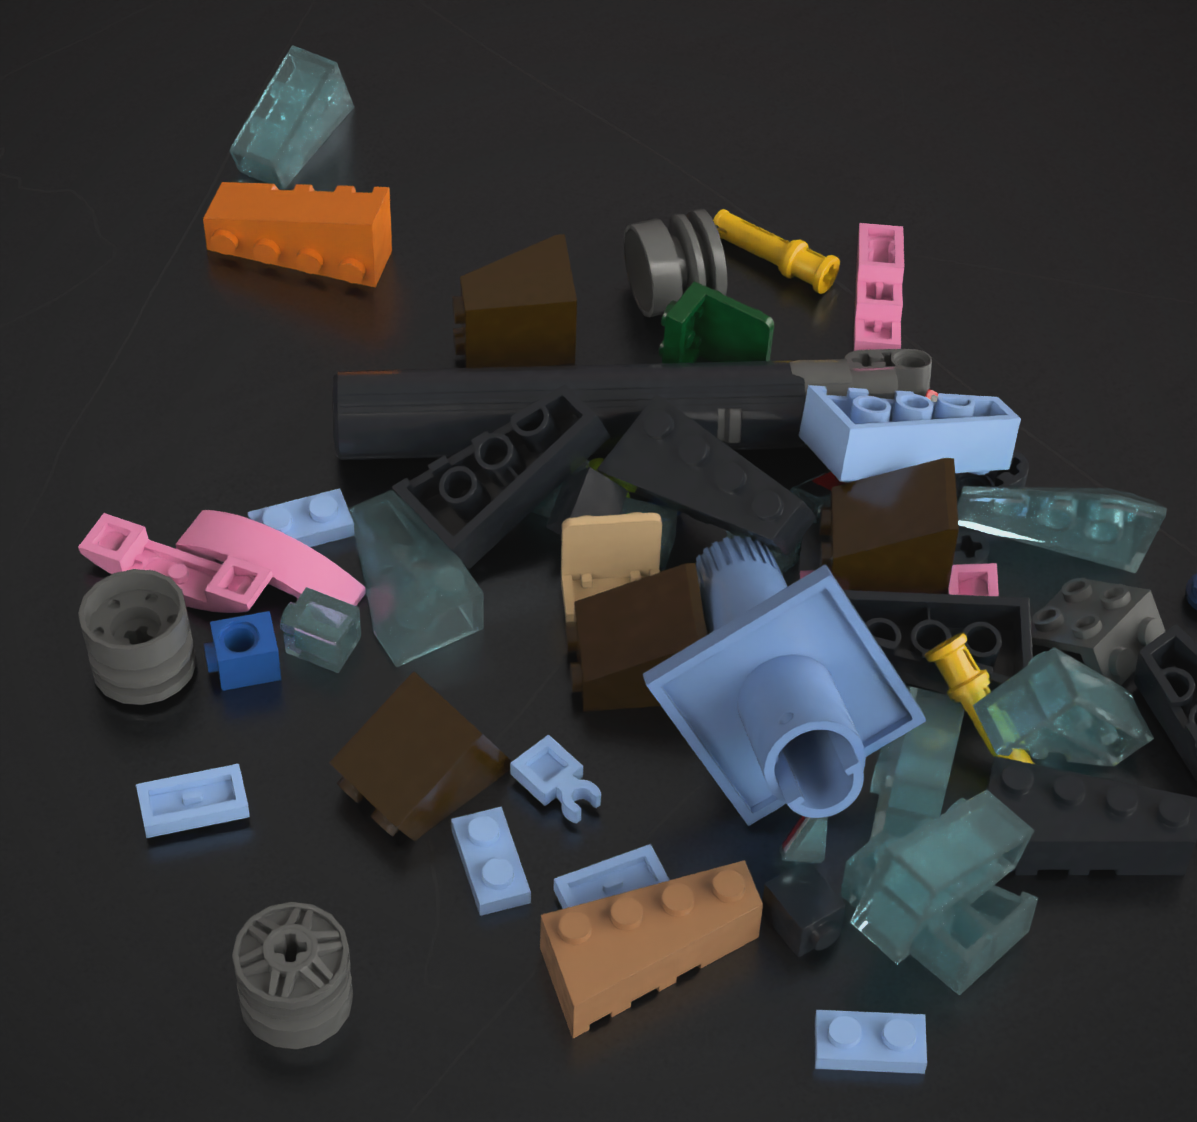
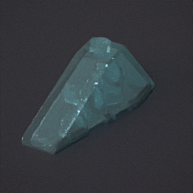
[957,486,1167,573]
[350,490,484,667]

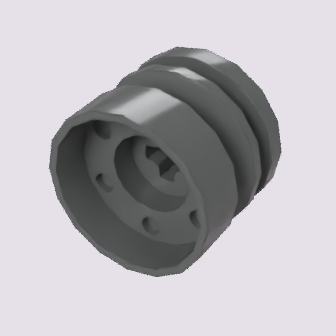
[623,209,727,317]
[78,569,197,705]
[232,902,353,1049]

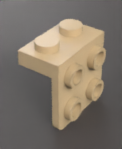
[561,512,662,622]

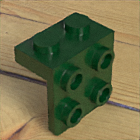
[659,281,774,363]

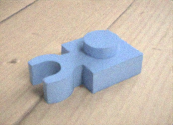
[510,734,601,824]

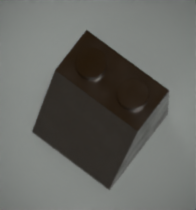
[452,234,577,368]
[819,458,959,594]
[565,563,707,712]
[329,671,512,841]

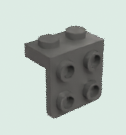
[1031,578,1166,696]

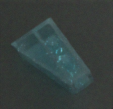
[229,45,354,190]
[973,647,1154,767]
[867,686,965,870]
[851,790,1034,965]
[840,830,1038,996]

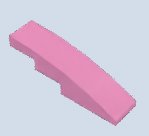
[853,223,904,351]

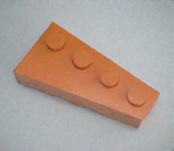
[203,182,392,288]

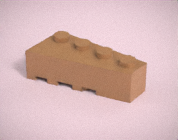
[540,860,763,1038]

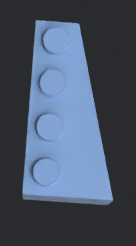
[799,385,1021,483]

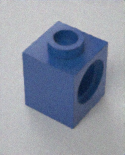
[203,611,281,691]

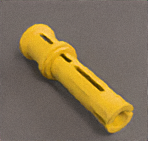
[713,209,840,294]
[924,632,1035,764]

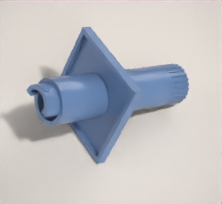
[643,536,927,826]

